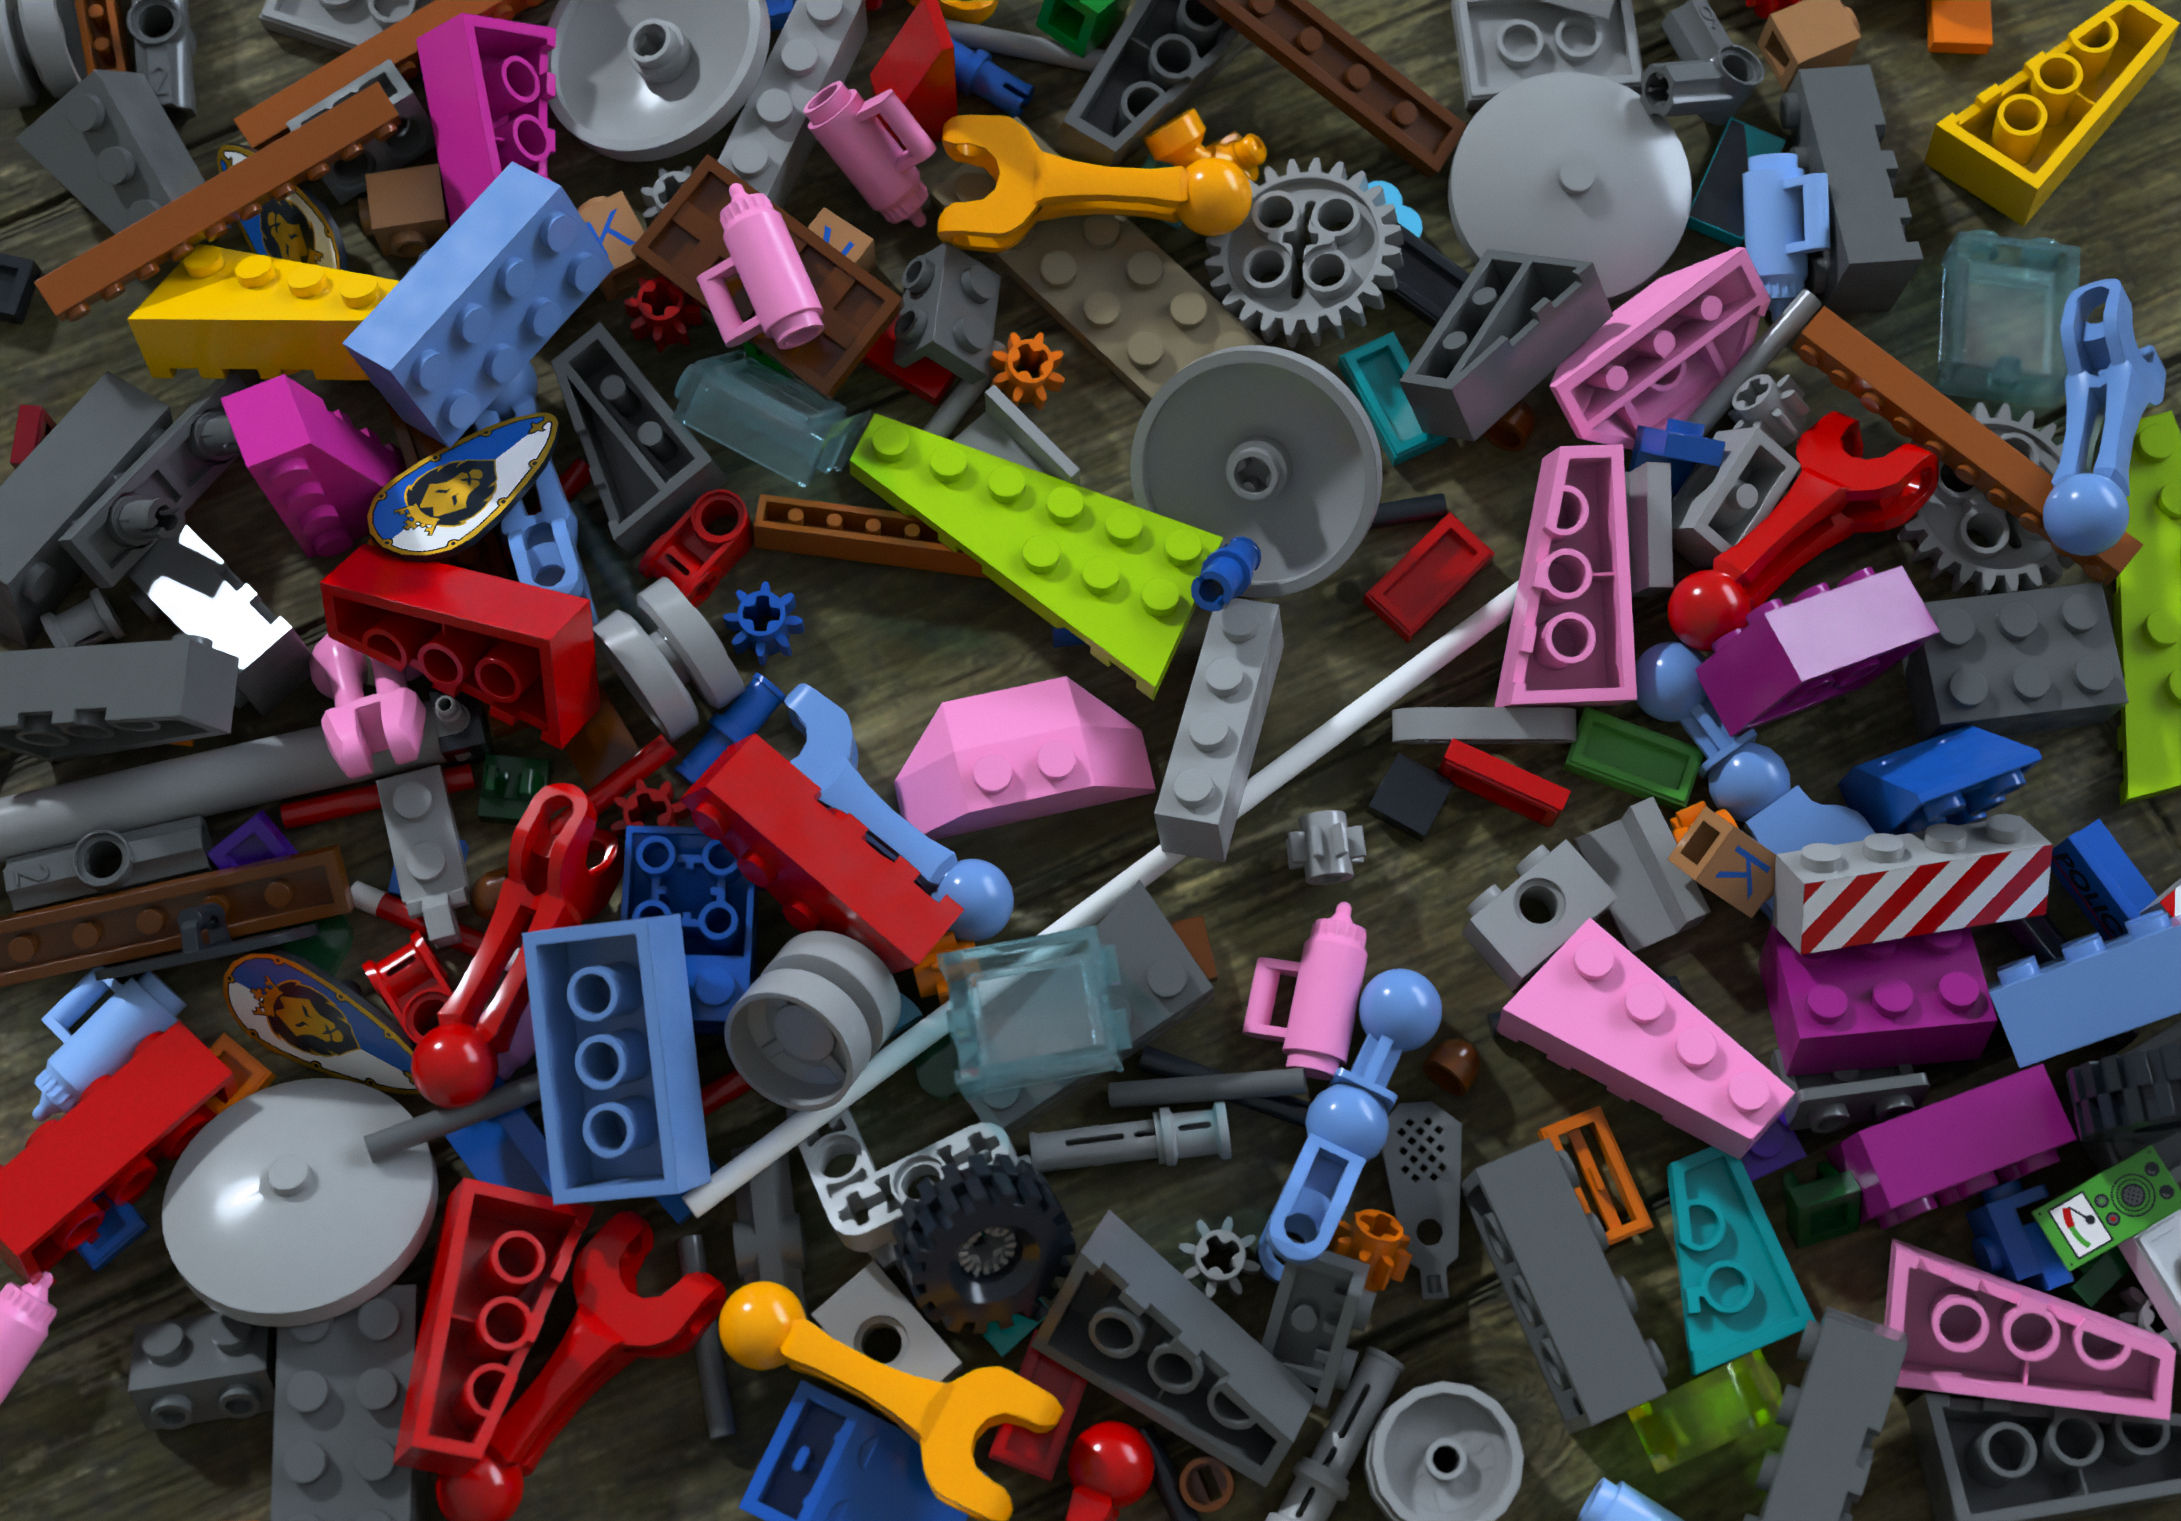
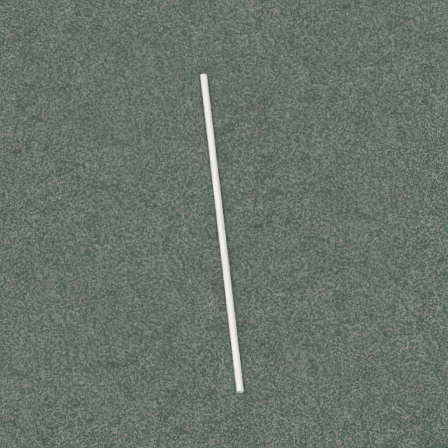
[682,580,1519,1219]

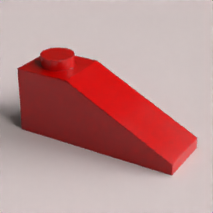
[864,0,958,151]

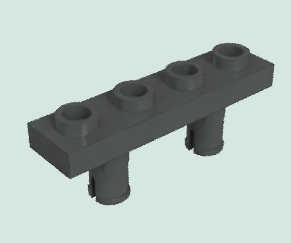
[58,372,248,588]

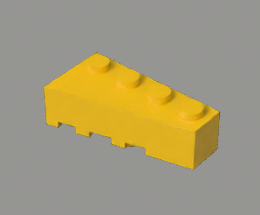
[1924,0,2180,227]
[127,243,400,380]

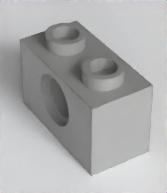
[1671,427,1801,568]
[1461,839,1618,991]
[811,1260,963,1419]

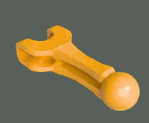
[937,115,1253,253]
[719,1281,1064,1521]

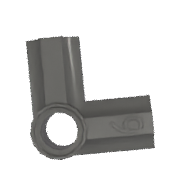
[1640,0,1765,125]

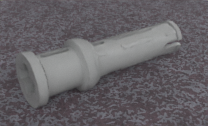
[1029,1100,1232,1175]
[1265,1346,1405,1521]

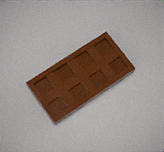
[630,154,905,402]

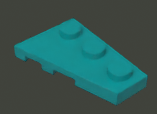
[1666,1146,1816,1377]

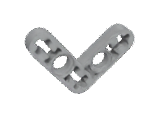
[786,1107,1018,1252]

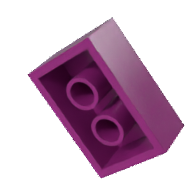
[1695,565,1940,737]
[1758,924,1998,1076]
[1825,1064,2077,1230]

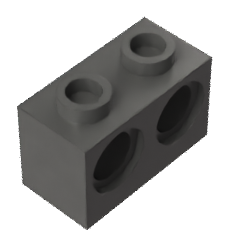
[286,58,436,206]

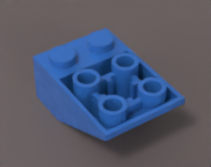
[1838,725,2042,835]
[621,825,758,1036]
[738,1380,988,1521]

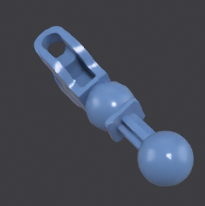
[1635,641,1876,923]
[1255,968,1442,1284]

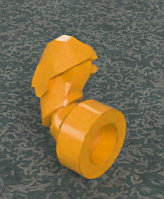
[1142,108,1267,182]

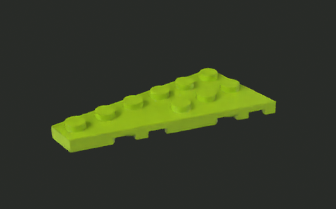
[2112,410,2181,806]
[850,413,1223,700]

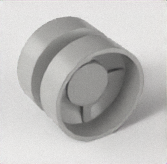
[724,931,901,1111]

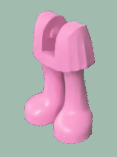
[309,633,426,779]

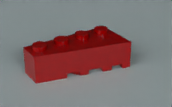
[0,1020,238,1290]

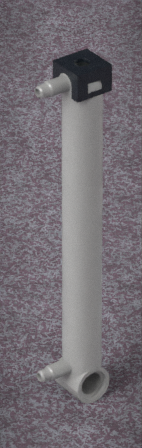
[0,690,495,864]

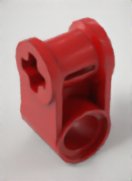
[638,489,754,608]
[361,930,455,1044]

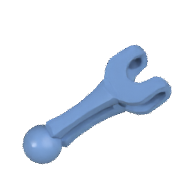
[2043,279,2166,556]
[472,361,599,625]
[784,683,1014,942]

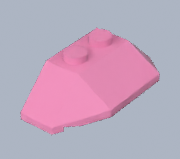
[1549,247,1771,450]
[894,676,1156,840]

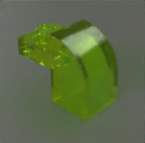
[1626,1348,1783,1474]

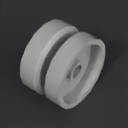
[0,0,87,110]
[593,577,746,743]
[1362,1381,1524,1521]

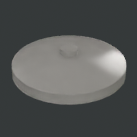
[547,0,770,162]
[1448,72,1692,304]
[1130,345,1383,598]
[162,1078,438,1327]

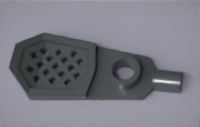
[1380,1101,1462,1300]

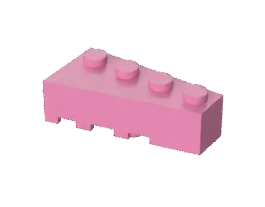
[1494,444,1637,708]
[1497,917,1795,1160]
[1884,1238,2176,1420]

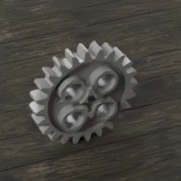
[1205,157,1404,348]
[1897,402,2075,596]

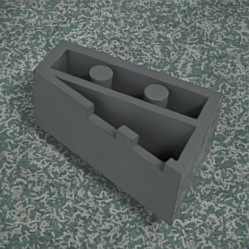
[14,69,232,262]
[1399,249,1613,441]
[551,322,730,558]
[126,524,311,718]

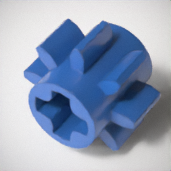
[723,581,805,665]

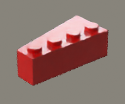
[320,544,601,750]
[679,733,965,974]
[393,1177,595,1478]

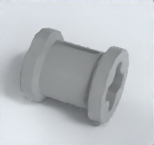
[40,587,127,648]

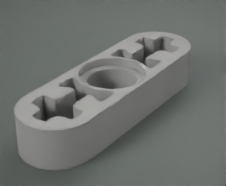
[1392,707,1577,745]

